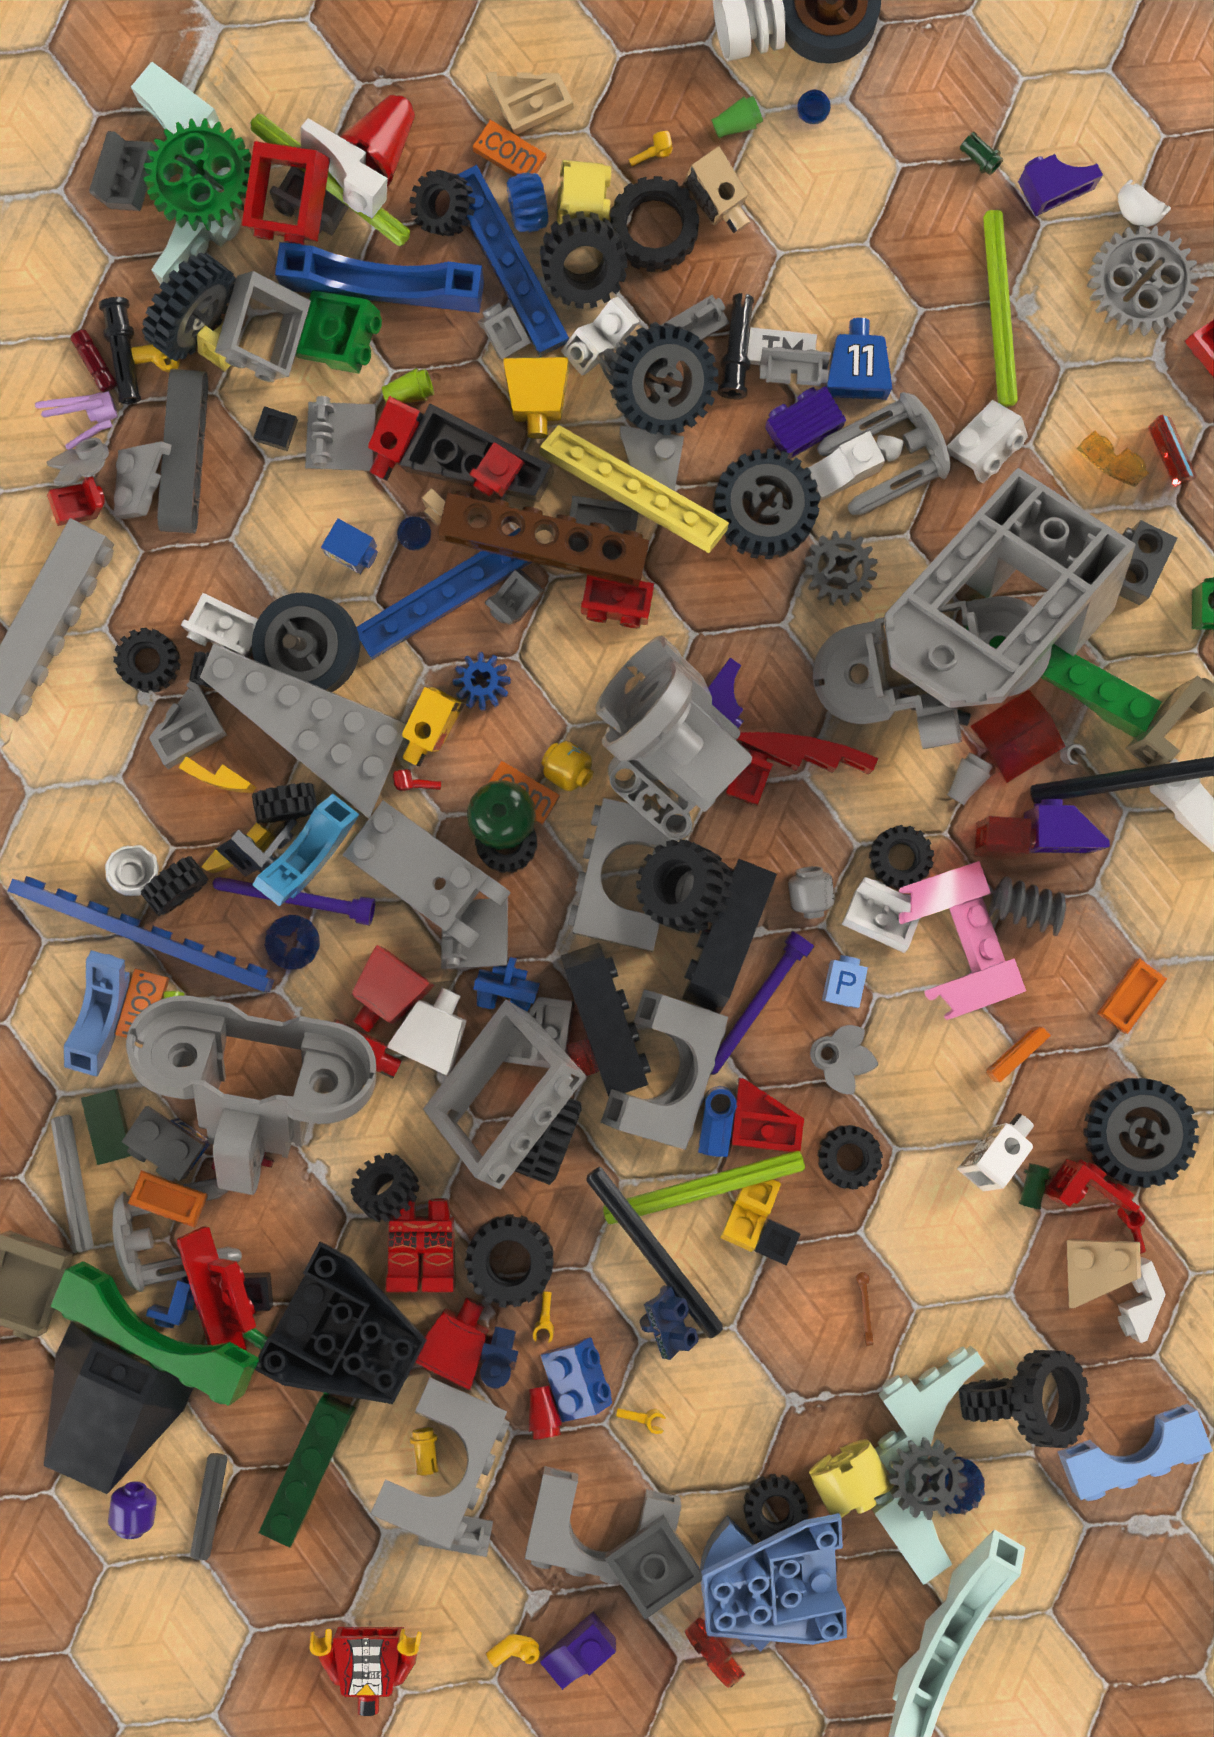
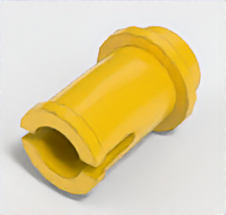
[410,1427,439,1476]

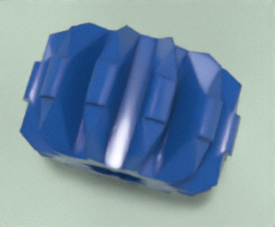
[507,172,549,233]
[452,652,511,711]

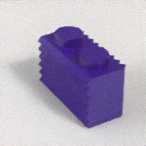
[765,386,846,459]

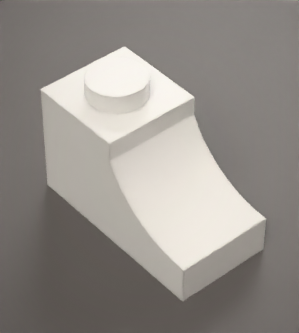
[808,431,885,501]

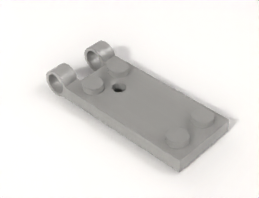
[343,800,511,949]

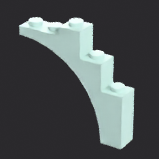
[131,62,242,284]
[872,1346,985,1585]
[888,1529,1025,1737]

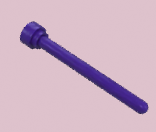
[212,877,376,926]
[710,931,815,1075]

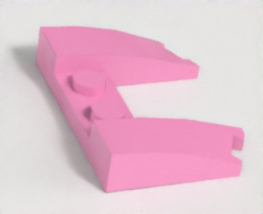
[899,861,1026,1020]

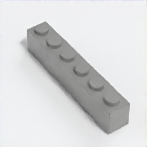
[0,518,114,721]

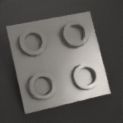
[305,396,376,471]
[441,898,508,969]

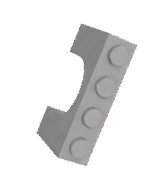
[568,798,684,952]
[601,989,728,1150]
[370,1378,510,1549]
[525,1466,682,1585]

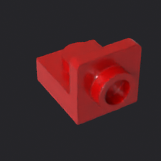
[469,442,524,497]

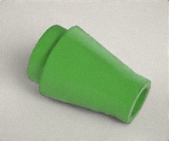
[711,96,763,139]

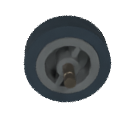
[252,592,360,692]

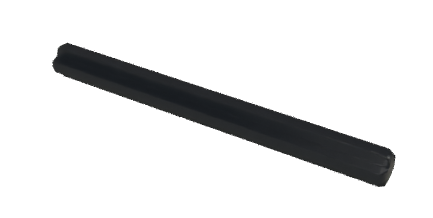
[1030,756,1214,803]
[586,1167,723,1339]

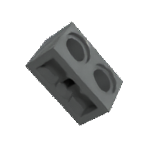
[1119,520,1178,605]

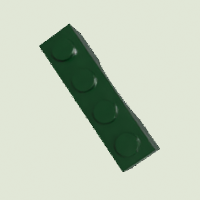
[258,1394,356,1548]

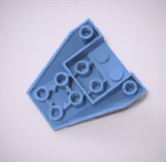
[701,1513,847,1645]

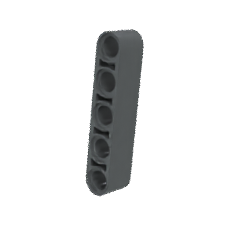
[157,369,208,534]

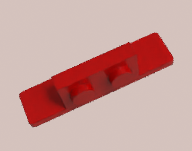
[176,1226,256,1351]

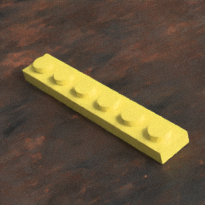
[539,425,729,553]

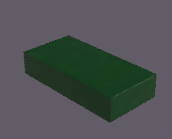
[81,1089,131,1165]

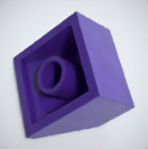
[1024,799,1110,853]

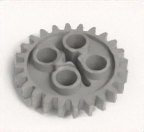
[1087,225,1200,336]

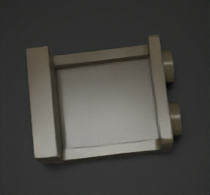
[1126,676,1214,767]
[0,1230,75,1340]

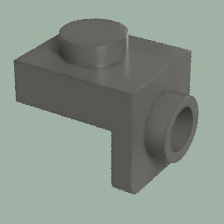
[485,568,544,625]

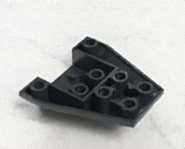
[255,1241,427,1404]
[44,1321,194,1494]

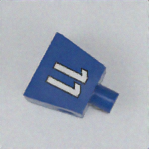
[825,318,892,400]

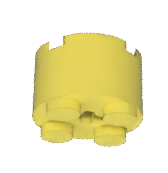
[557,160,611,225]
[809,1439,894,1518]

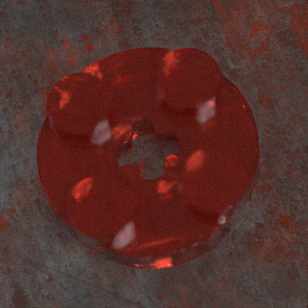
[684,1615,746,1689]

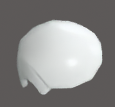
[1118,179,1171,227]
[105,845,159,896]

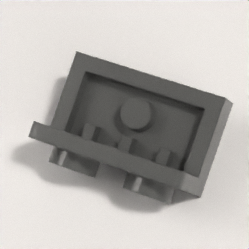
[89,131,158,211]
[269,167,349,236]
[121,1106,206,1182]

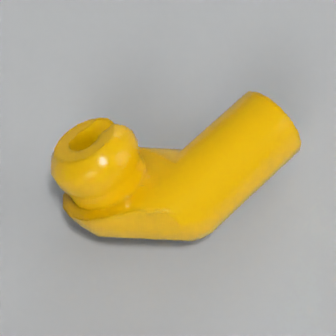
[131,344,180,372]
[486,1634,540,1668]

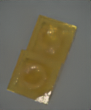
[1077,430,1149,487]

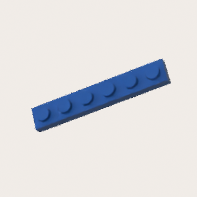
[457,165,569,357]
[356,528,532,660]

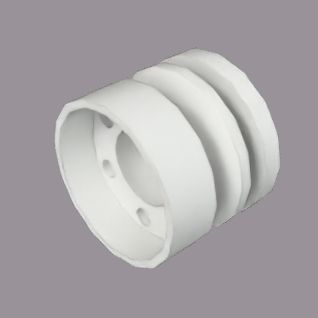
[713,0,785,62]

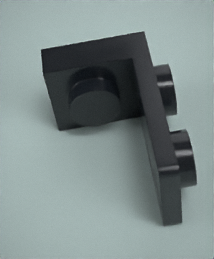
[215,817,297,877]

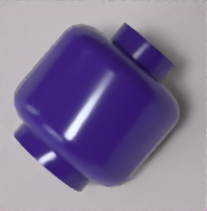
[108,1481,157,1539]

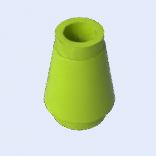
[382,368,434,403]

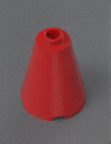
[339,95,415,188]

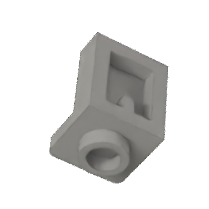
[477,303,531,359]

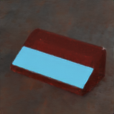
[1148,414,1197,487]

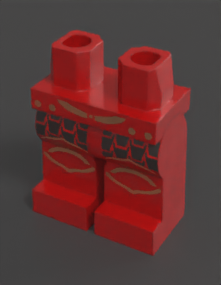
[386,1198,456,1292]

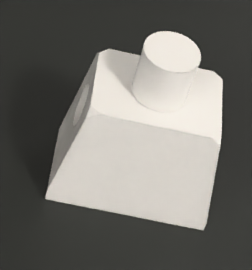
[387,987,466,1075]

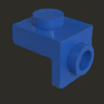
[146,1277,196,1328]

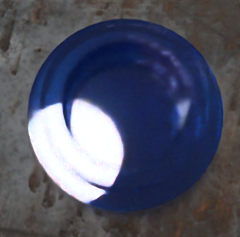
[797,89,831,124]
[397,516,431,551]

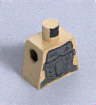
[683,146,750,234]

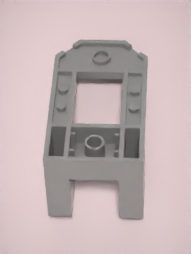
[884,468,1136,708]

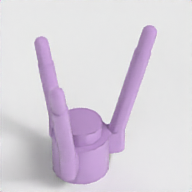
[35,391,118,450]

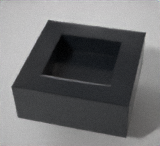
[253,406,298,451]
[754,1218,801,1266]
[243,1272,273,1311]

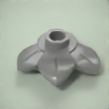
[47,438,109,486]
[810,1025,878,1095]

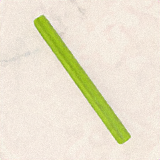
[250,113,410,246]
[983,210,1018,407]
[603,1151,805,1225]

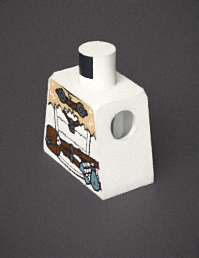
[957,1113,1034,1191]

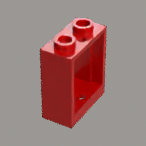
[242,141,331,245]

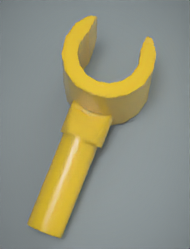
[628,131,673,167]
[533,1291,554,1343]
[616,1408,666,1434]

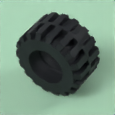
[540,211,628,309]
[636,839,733,933]
[515,1098,582,1185]
[465,1214,554,1308]

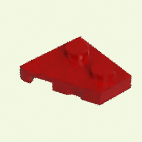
[731,1078,804,1152]

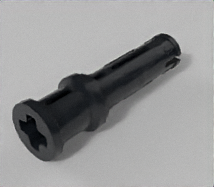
[717,293,754,399]
[98,297,141,404]

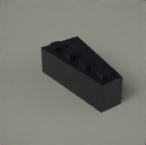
[399,404,554,502]
[682,859,777,1014]
[561,943,651,1097]

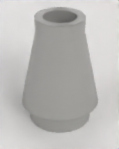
[947,752,993,805]

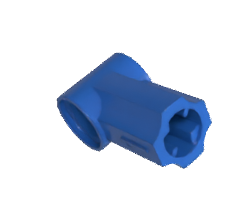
[698,1086,737,1157]

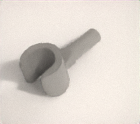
[1039,729,1086,765]

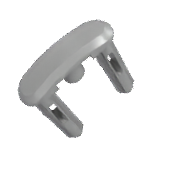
[817,392,950,515]
[112,1178,242,1292]

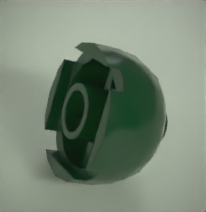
[467,780,536,850]

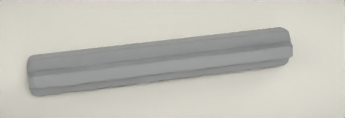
[51,1115,94,1252]

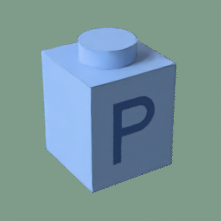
[822,955,868,1008]

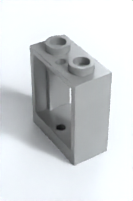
[215,271,311,382]

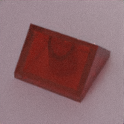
[970,690,1066,783]

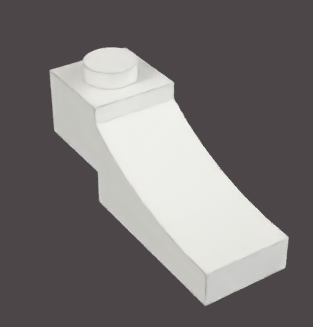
[301,118,388,218]
[1150,758,1214,852]

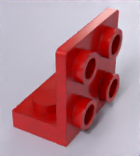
[1044,1159,1140,1213]

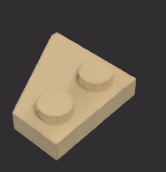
[486,72,574,135]
[1067,1239,1141,1308]

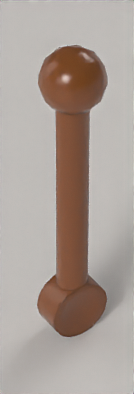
[856,1272,873,1346]

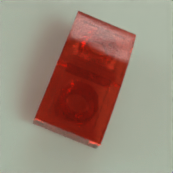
[566,1038,599,1076]

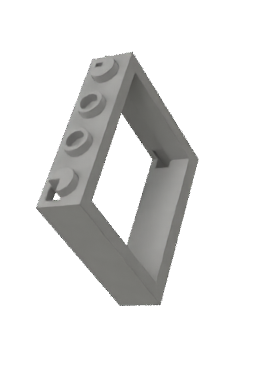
[423,1000,586,1189]

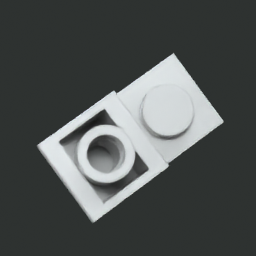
[560,297,640,376]
[1118,1257,1166,1343]

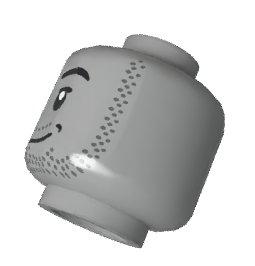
[788,866,835,919]

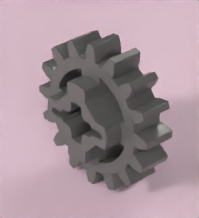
[803,531,878,606]
[887,1437,967,1520]

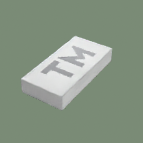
[747,327,817,365]

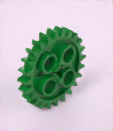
[143,118,252,231]

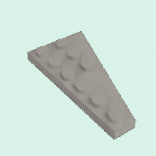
[200,644,407,818]

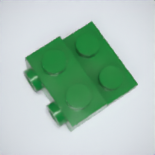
[295,290,382,374]

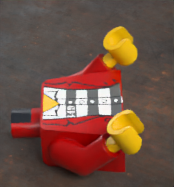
[310,1627,422,1716]

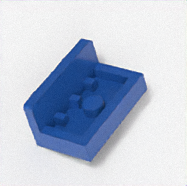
[540,1337,612,1422]

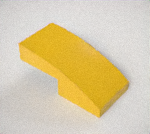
[178,756,257,793]
[201,822,272,874]
[720,1179,781,1252]

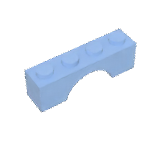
[1058,1404,1213,1501]

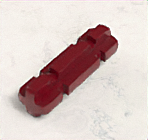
[70,329,117,393]

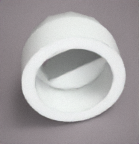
[876,435,904,462]

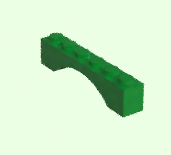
[964,626,1162,738]
[51,1261,259,1406]

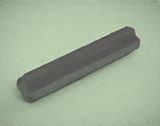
[190,1453,228,1560]

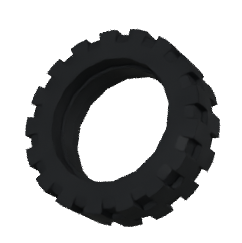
[610,176,699,272]
[1011,1350,1090,1448]

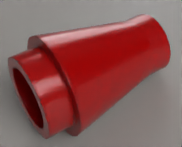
[528,1386,563,1440]

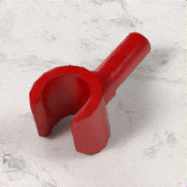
[393,769,441,791]
[1117,1207,1146,1254]

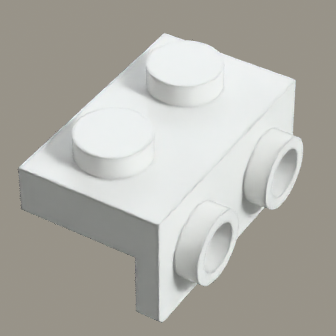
[946,400,1028,483]
[181,593,258,658]
[842,877,920,953]

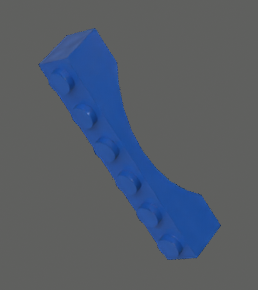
[275,242,484,313]

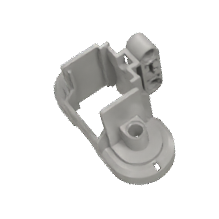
[813,596,1052,749]
[596,635,752,840]
[126,996,376,1195]

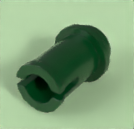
[960,132,1003,175]
[1019,1163,1052,1209]

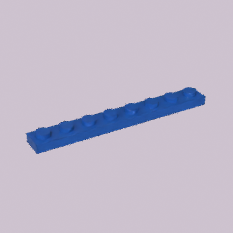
[7,876,275,992]

